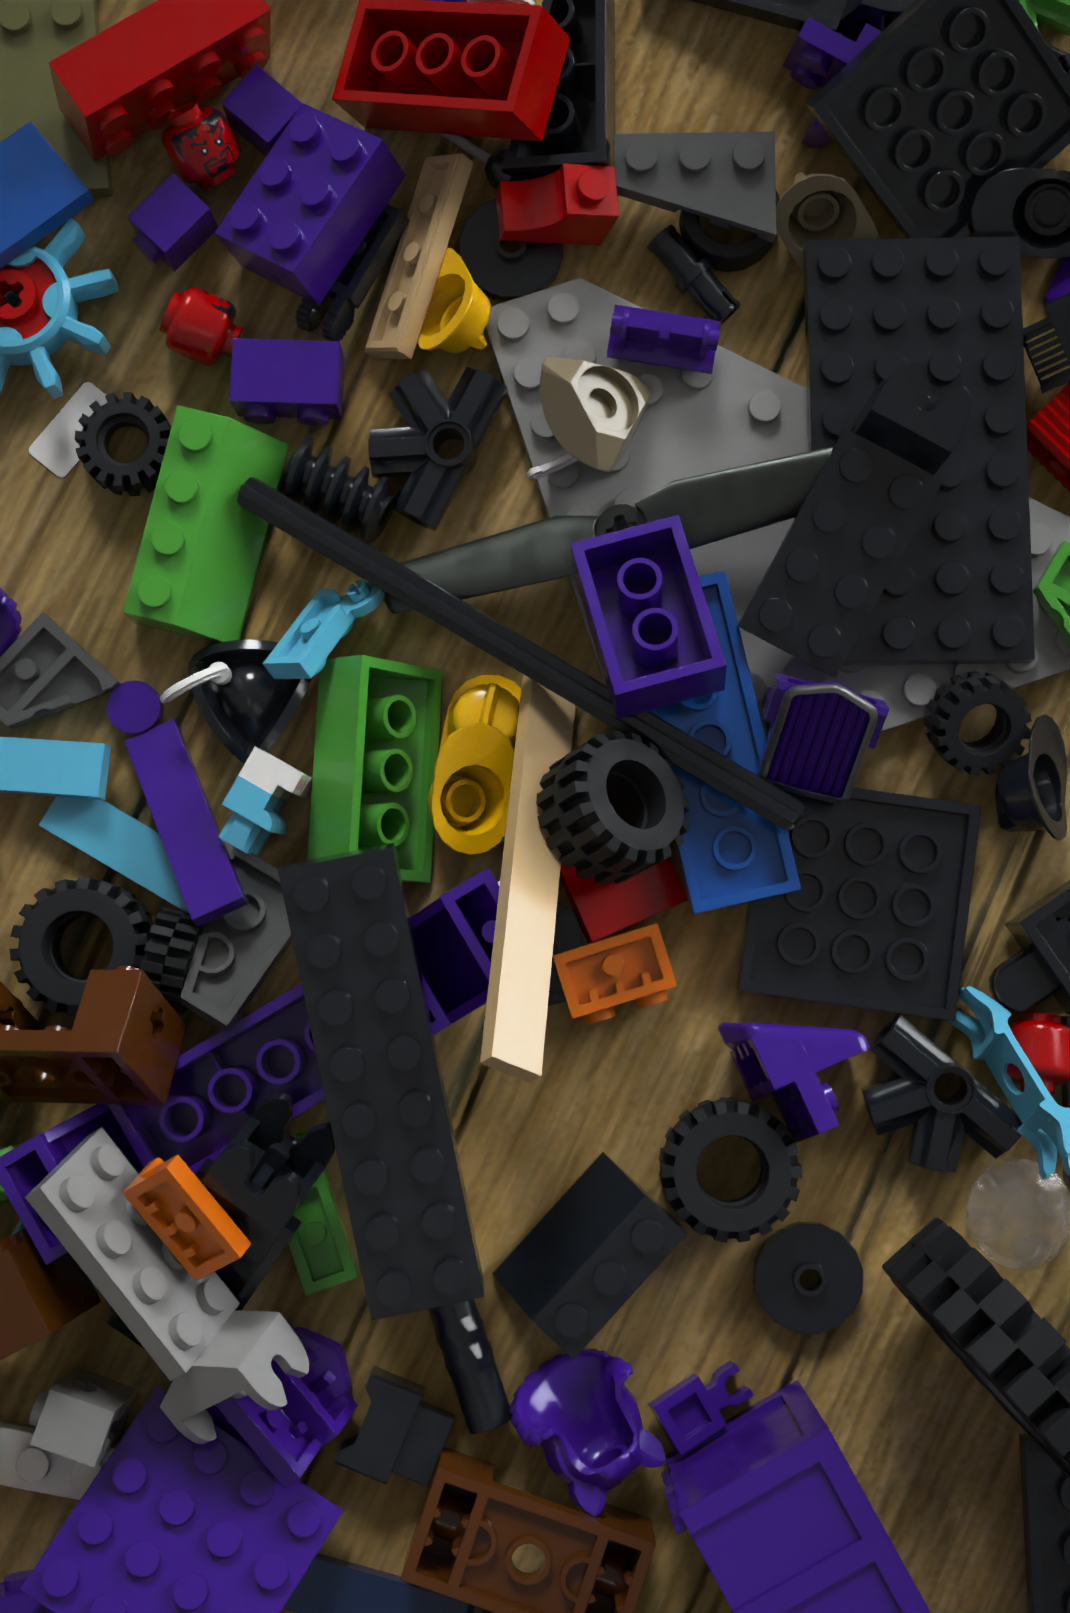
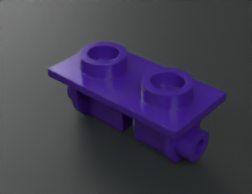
[606,305,720,374]

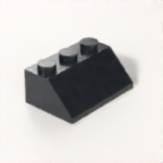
[492,1151,687,1360]

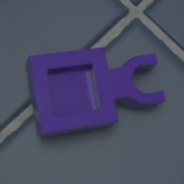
[648,1361,754,1456]

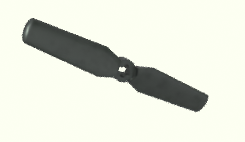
[384,447,833,614]

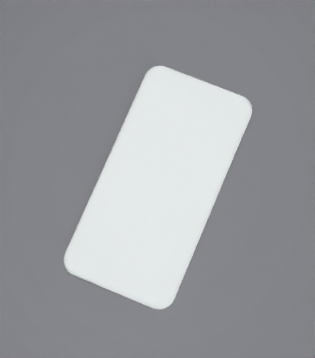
[29,382,107,478]

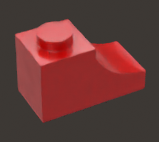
[495,163,619,246]

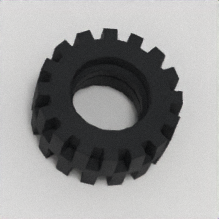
[924,671,1032,776]

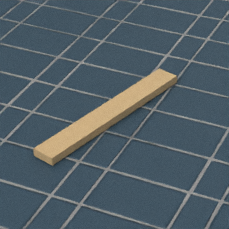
[480,675,575,1082]

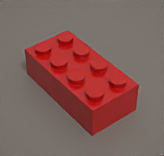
[48,0,271,161]
[332,0,571,141]

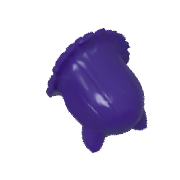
[510,1349,666,1517]

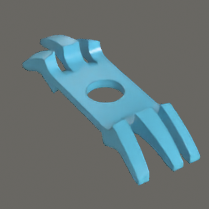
[947,986,1070,1180]

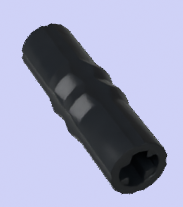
[428,1299,513,1434]

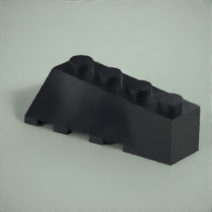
[501,0,615,180]

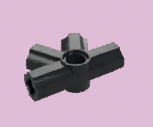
[368,367,508,531]
[861,1013,1022,1173]

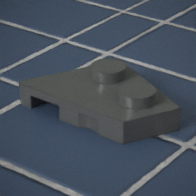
[0,612,121,729]

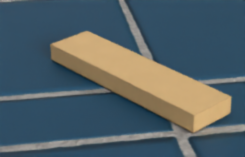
[365,153,474,359]

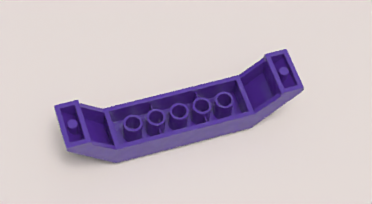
[0,868,499,1265]

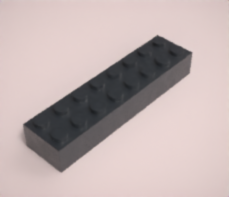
[278,843,484,1321]

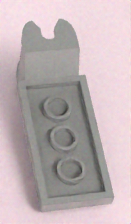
[25,1127,309,1444]

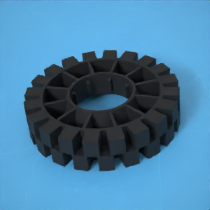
[882,1217,1070,1479]

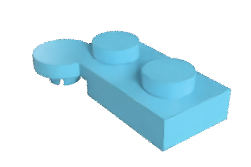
[263,580,385,679]

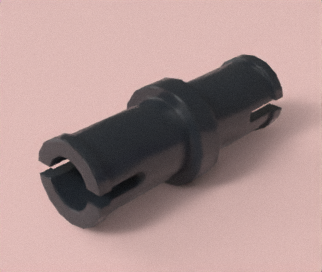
[647,224,741,325]

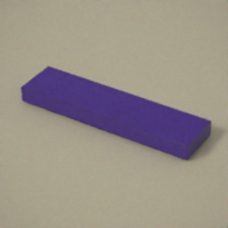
[125,719,248,927]

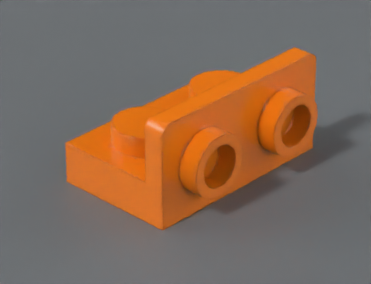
[552,923,677,1025]
[122,1154,252,1281]

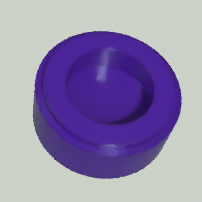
[107,680,164,736]

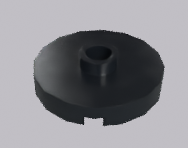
[460,199,563,300]
[753,1221,863,1334]

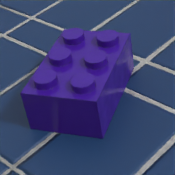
[214,103,406,305]
[570,515,727,719]

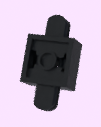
[989,880,1070,1014]

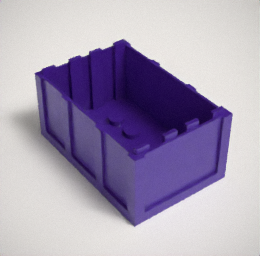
[661,1380,931,1613]

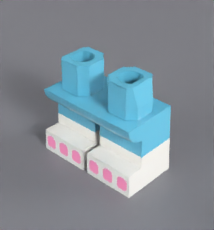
[219,747,312,856]

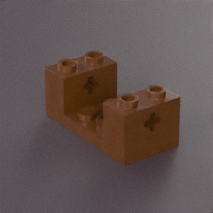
[0,966,187,1106]
[0,1228,101,1360]
[400,1447,656,1613]

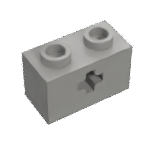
[29,1367,138,1468]

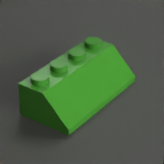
[123,405,290,643]
[307,655,443,883]

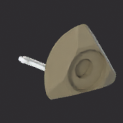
[526,356,652,480]

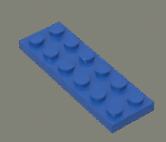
[649,571,801,914]

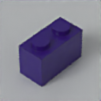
[230,338,345,426]

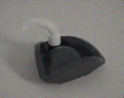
[160,640,313,763]

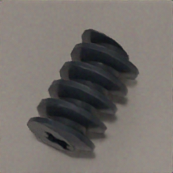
[280,436,400,544]

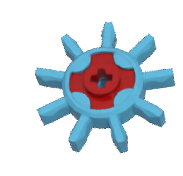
[0,218,119,399]

